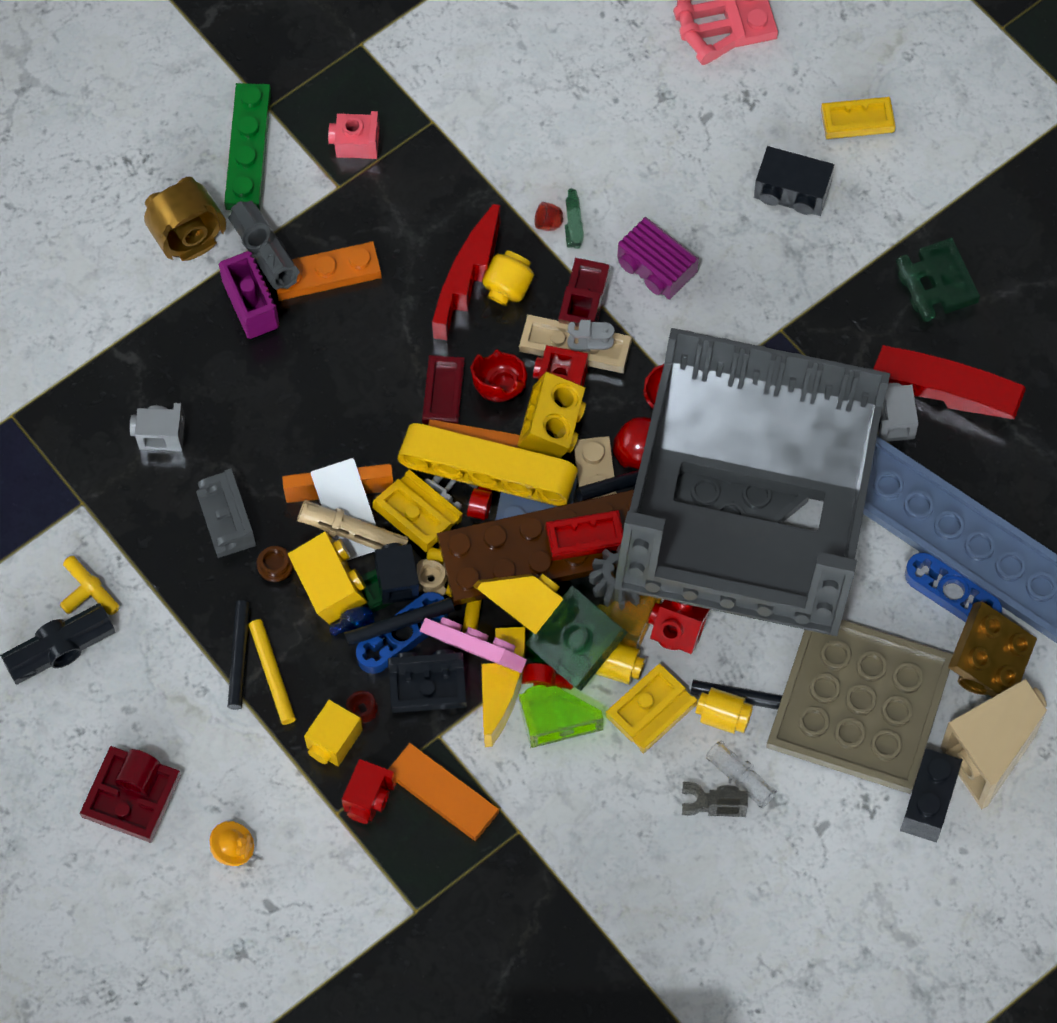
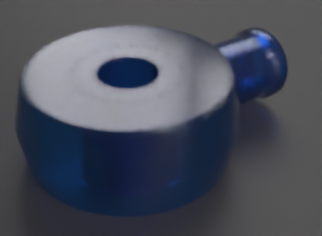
[329,607,374,636]

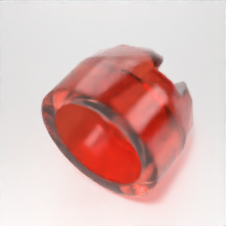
[534,202,564,231]
[346,691,378,724]

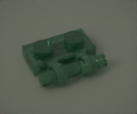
[896,238,980,322]

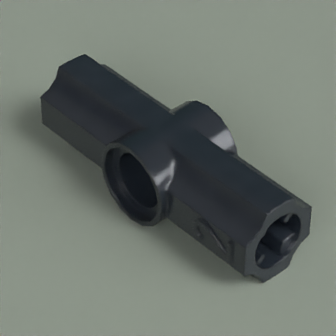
[0,603,116,685]

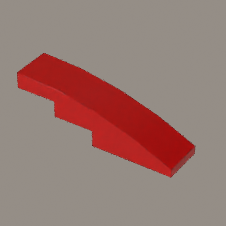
[432,204,501,340]
[873,345,1026,420]

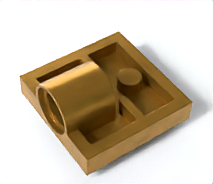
[948,601,1037,697]

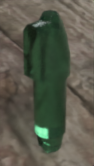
[565,188,584,249]

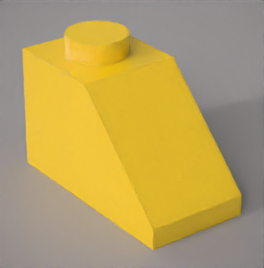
[473,574,563,634]

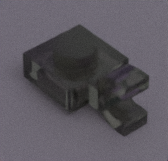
[682,782,748,817]

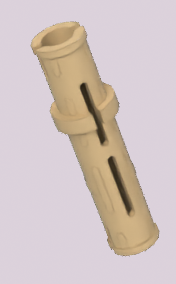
[297,499,408,549]

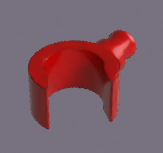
[467,487,493,520]
[522,663,574,693]

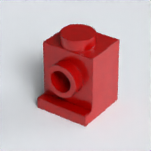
[533,345,588,387]
[342,759,396,824]

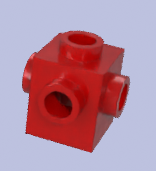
[648,600,710,654]

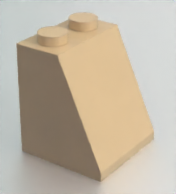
[940,679,1047,810]

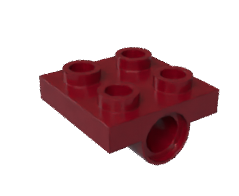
[80,746,181,843]

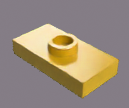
[821,97,895,139]

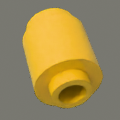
[588,639,645,685]
[695,687,753,734]

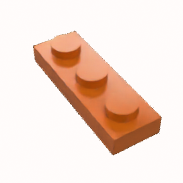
[276,241,382,301]

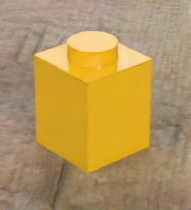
[304,700,363,767]

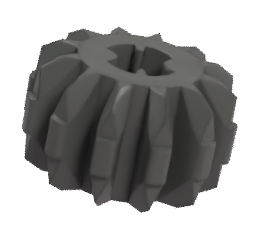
[589,544,646,610]

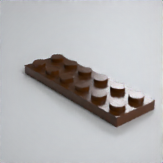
[437,490,634,606]

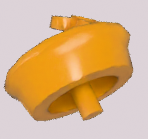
[209,821,254,866]

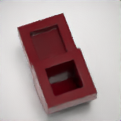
[558,257,610,327]

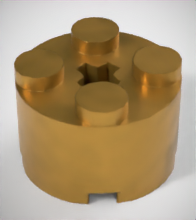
[144,177,226,261]

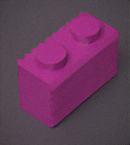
[617,217,699,300]
[218,251,279,339]

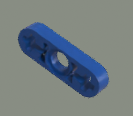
[905,553,1002,622]
[356,592,448,674]

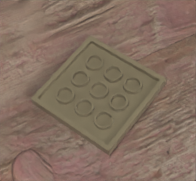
[766,619,953,794]

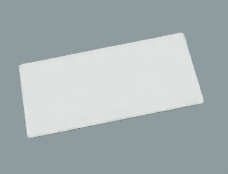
[311,458,376,561]

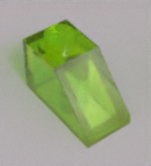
[519,685,603,748]

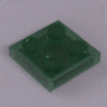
[525,586,628,691]

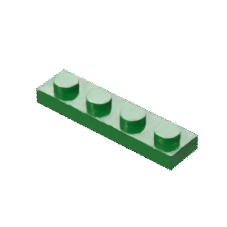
[224,83,271,210]

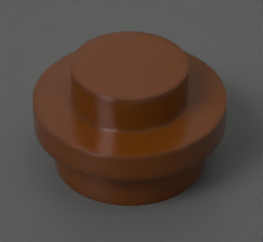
[257,546,294,582]

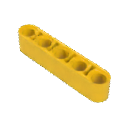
[397,423,578,506]

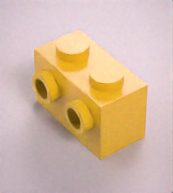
[288,531,367,625]

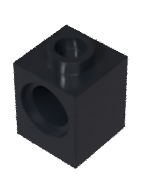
[375,543,419,605]

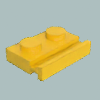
[372,469,463,552]
[606,663,698,754]

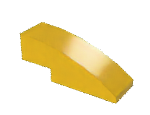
[481,627,526,747]

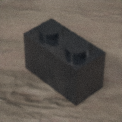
[754,146,835,216]
[900,748,963,843]

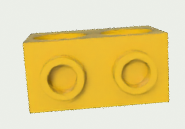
[517,372,586,458]

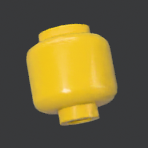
[482,250,534,306]

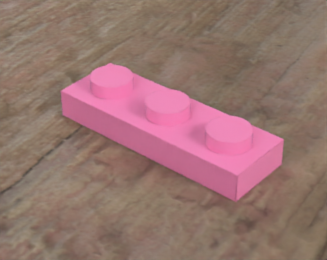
[420,617,527,673]

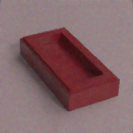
[422,355,465,425]

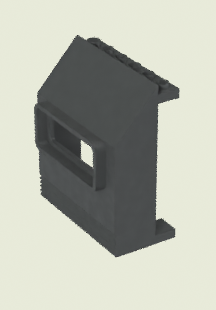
[614,328,890,636]

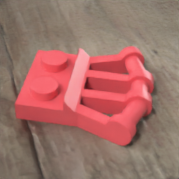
[673,0,778,65]

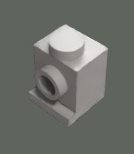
[878,383,918,442]
[130,403,185,451]

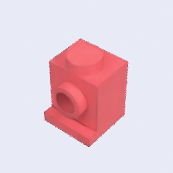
[328,111,380,159]

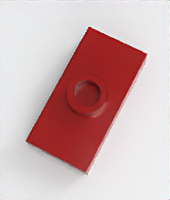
[545,510,623,561]

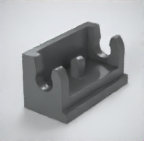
[196,468,256,558]

